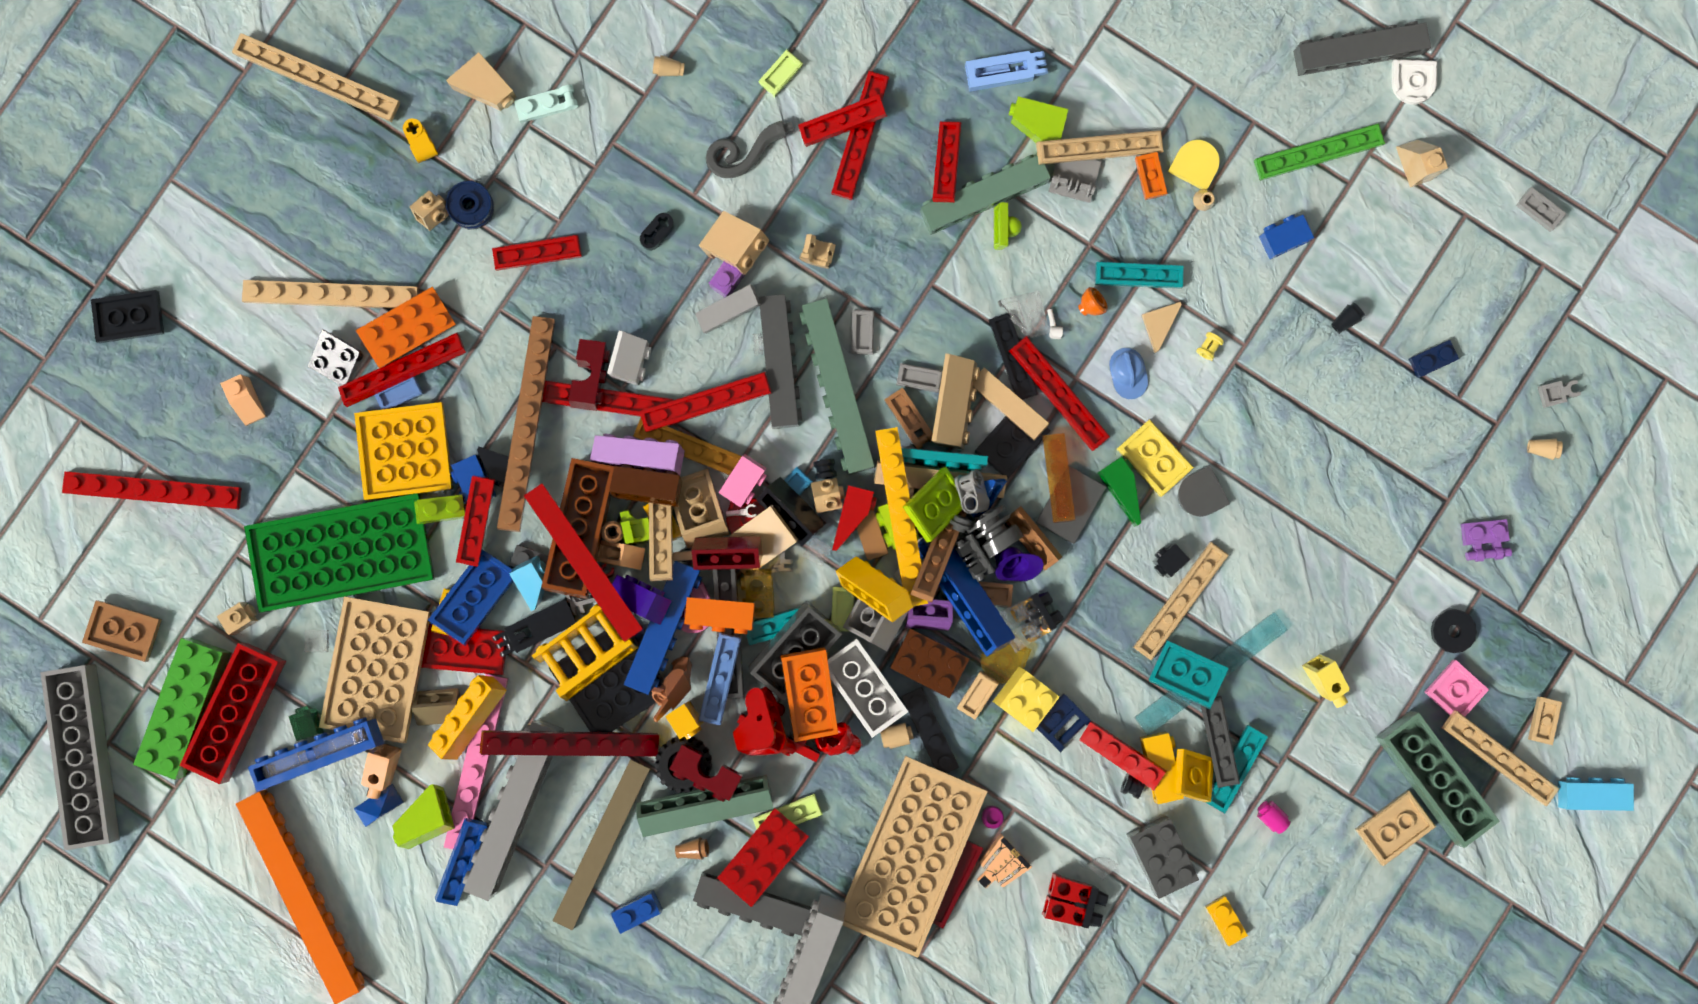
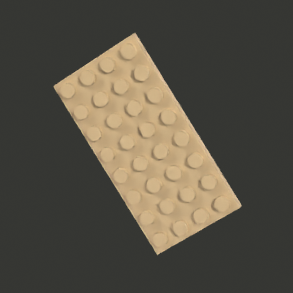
[843,756,988,958]

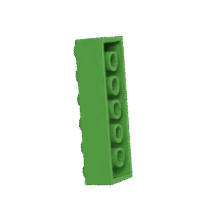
[133,638,232,780]

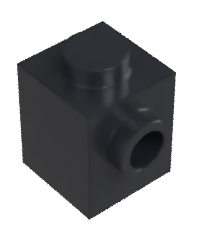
[1152,543,1190,578]

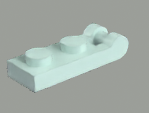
[514,85,578,123]

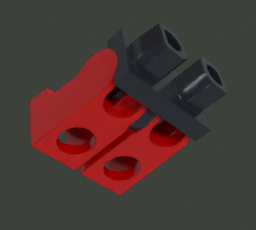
[1042,873,1109,929]

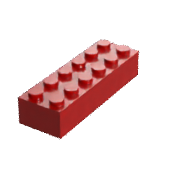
[179,643,286,784]

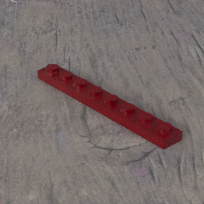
[480,730,659,757]

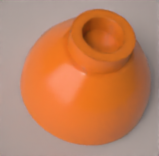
[1078,287,1108,316]

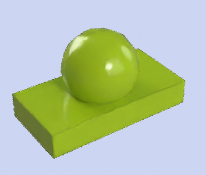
[994,202,1022,250]

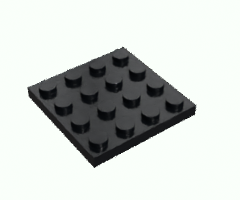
[549,630,664,732]

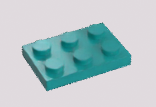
[1149,641,1229,709]

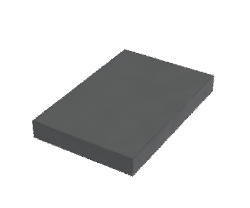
[1035,466,1106,544]

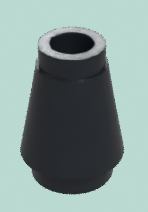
[1331,302,1365,334]

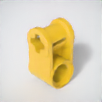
[403,118,438,164]

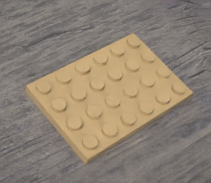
[319,596,432,744]

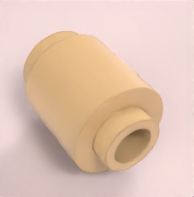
[880,723,914,749]

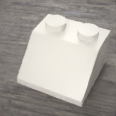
[607,331,651,385]

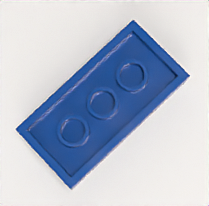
[428,549,513,646]

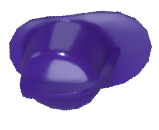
[994,547,1044,581]

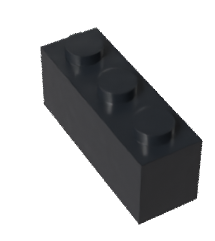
[756,476,826,546]

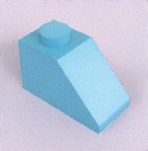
[509,556,546,611]

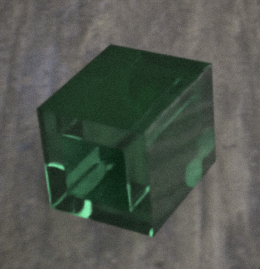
[288,706,324,741]

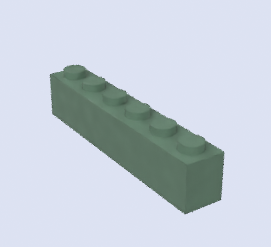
[920,155,1051,235]
[636,775,774,837]

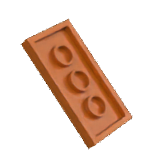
[355,286,456,368]
[781,647,838,742]

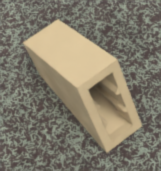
[446,52,516,111]
[1396,140,1448,188]

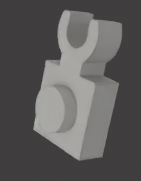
[1537,380,1581,408]

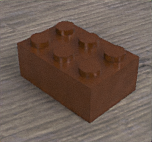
[890,628,969,699]

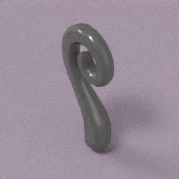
[706,121,793,178]

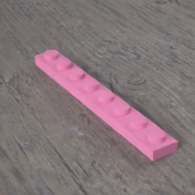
[444,674,509,849]

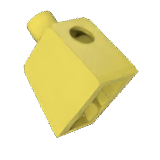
[1302,654,1350,708]

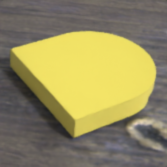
[1168,140,1219,189]

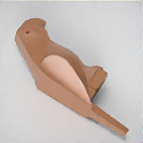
[651,657,692,722]

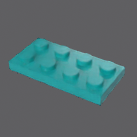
[901,448,988,471]

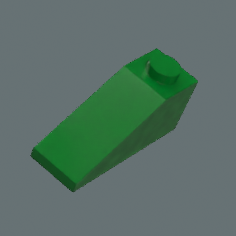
[1097,456,1141,527]

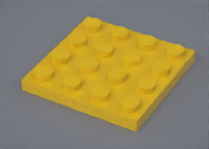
[354,402,453,500]

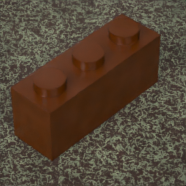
[609,464,682,507]

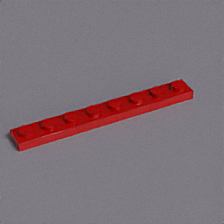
[62,471,242,510]

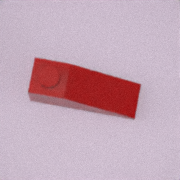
[832,485,877,552]

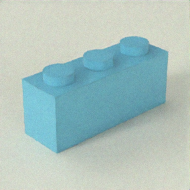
[1558,777,1634,811]

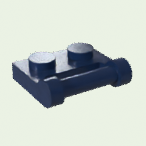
[1036,693,1091,753]

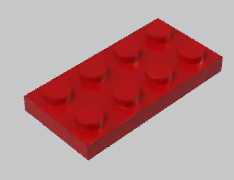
[717,808,809,907]

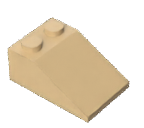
[673,468,729,548]

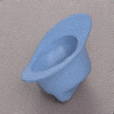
[1109,348,1148,399]

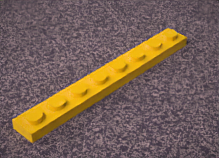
[875,427,928,606]

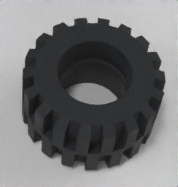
[655,736,712,793]

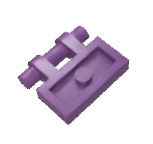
[1461,519,1512,562]

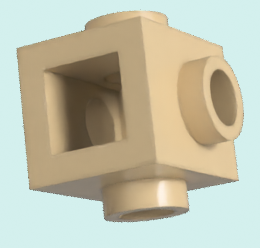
[410,191,449,231]
[811,478,845,513]

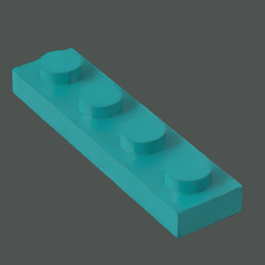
[1095,262,1184,289]
[1205,725,1268,814]

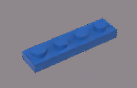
[435,818,487,906]

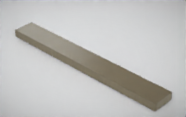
[552,759,651,930]

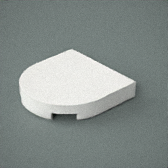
[1392,59,1437,105]

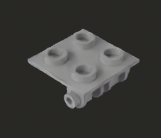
[1048,160,1101,203]

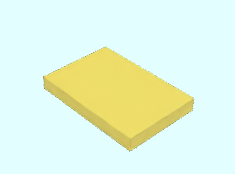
[1117,419,1194,497]

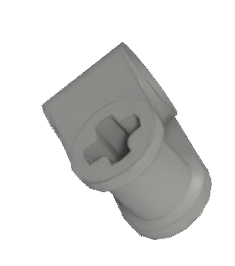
[955,469,990,514]

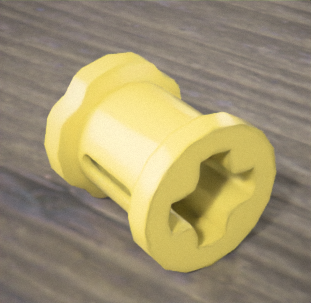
[1196,332,1224,361]

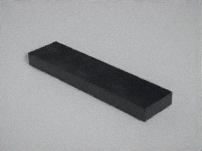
[988,313,1038,400]

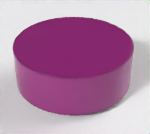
[981,806,1004,829]

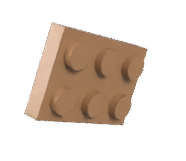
[82,600,162,662]

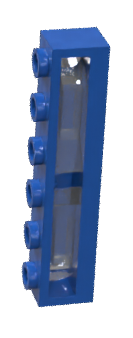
[248,717,385,792]

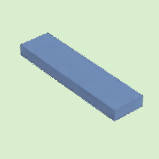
[699,633,741,725]

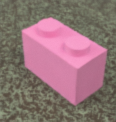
[719,454,767,507]

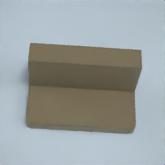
[412,688,460,726]

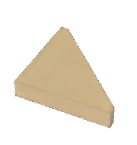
[1141,302,1182,353]

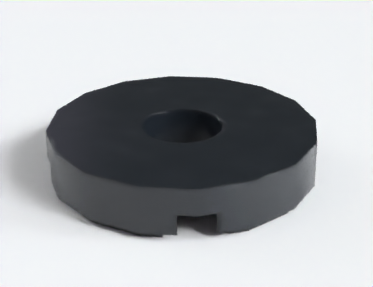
[1431,609,1477,653]

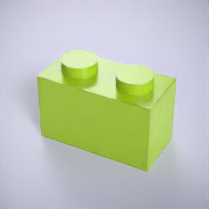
[414,495,465,524]

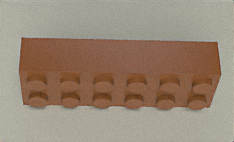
[541,458,614,599]

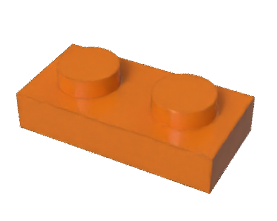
[1135,152,1167,200]

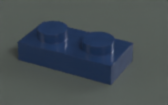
[1408,340,1459,378]

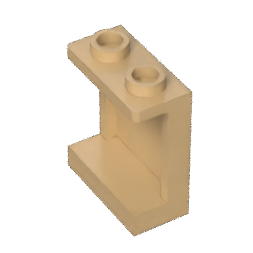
[699,211,769,275]

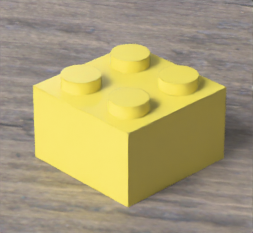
[992,667,1060,732]

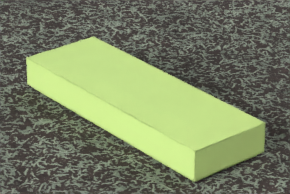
[753,793,823,829]

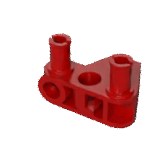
[733,687,796,756]

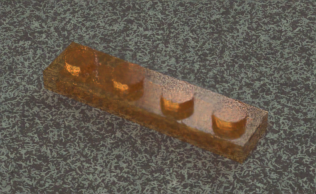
[1042,433,1075,523]

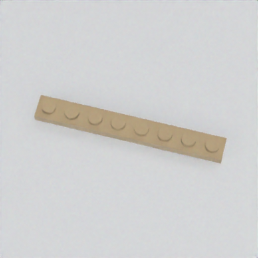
[232,33,400,122]
[242,280,419,309]

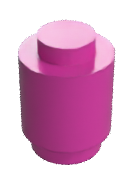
[1257,801,1291,834]

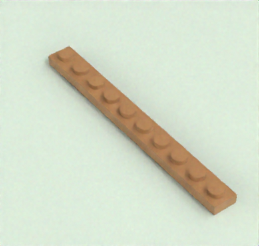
[497,316,555,532]

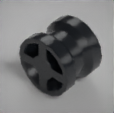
[813,459,837,480]
[1121,773,1145,799]

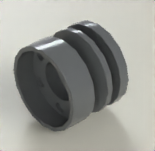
[966,505,1024,559]

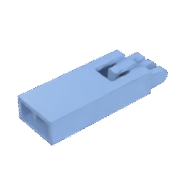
[965,51,1048,92]

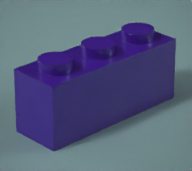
[612,575,672,625]

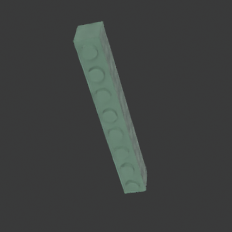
[799,298,874,475]

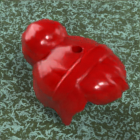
[815,722,862,756]

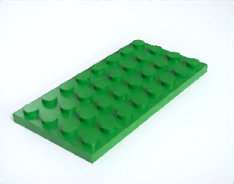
[244,493,435,613]

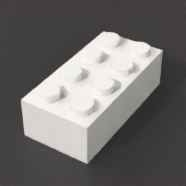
[827,638,908,738]

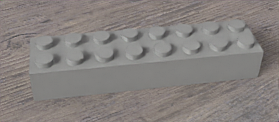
[40,664,120,851]
[463,719,564,901]

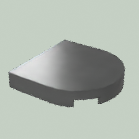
[1178,465,1230,517]

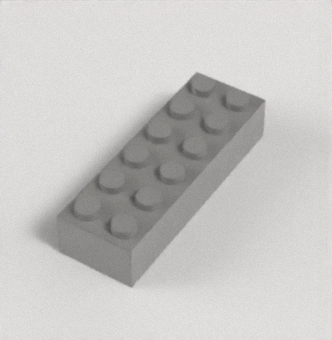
[773,894,846,1004]

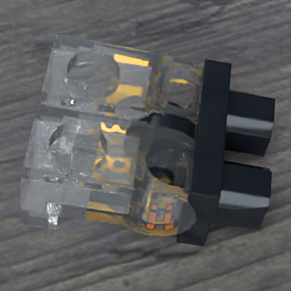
[999,592,1064,653]

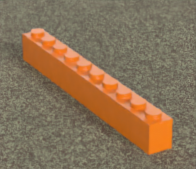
[236,789,365,1004]

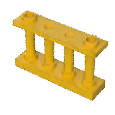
[532,604,638,701]

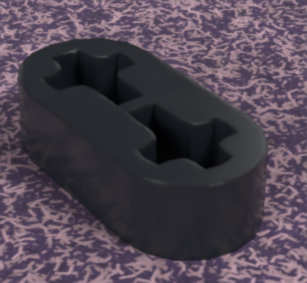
[639,213,674,251]

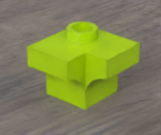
[620,510,649,545]

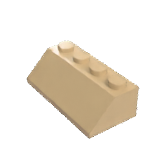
[932,353,980,450]

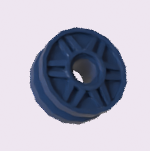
[446,181,494,230]

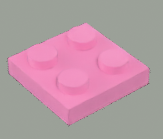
[1424,660,1489,717]

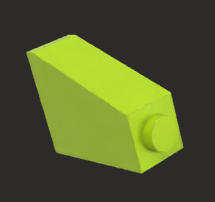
[1008,96,1068,143]
[392,784,455,849]

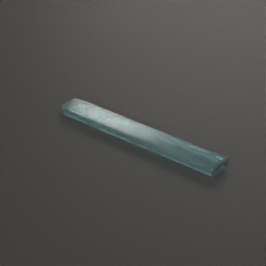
[1134,612,1288,735]

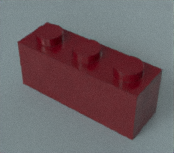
[691,536,763,570]

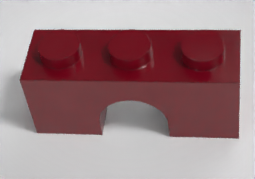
[568,339,610,411]
[670,744,744,802]

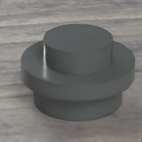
[950,515,972,533]

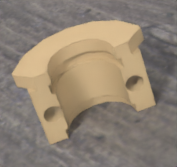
[799,234,836,269]

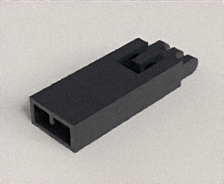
[492,599,576,657]

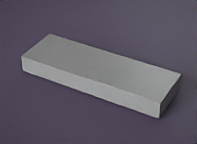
[695,284,761,334]

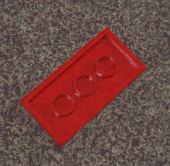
[421,624,507,675]

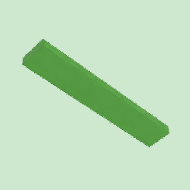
[1254,123,1385,181]

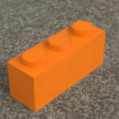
[684,597,755,634]

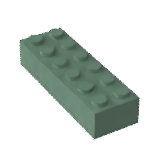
[1376,711,1500,848]

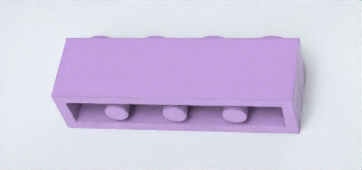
[590,434,685,475]

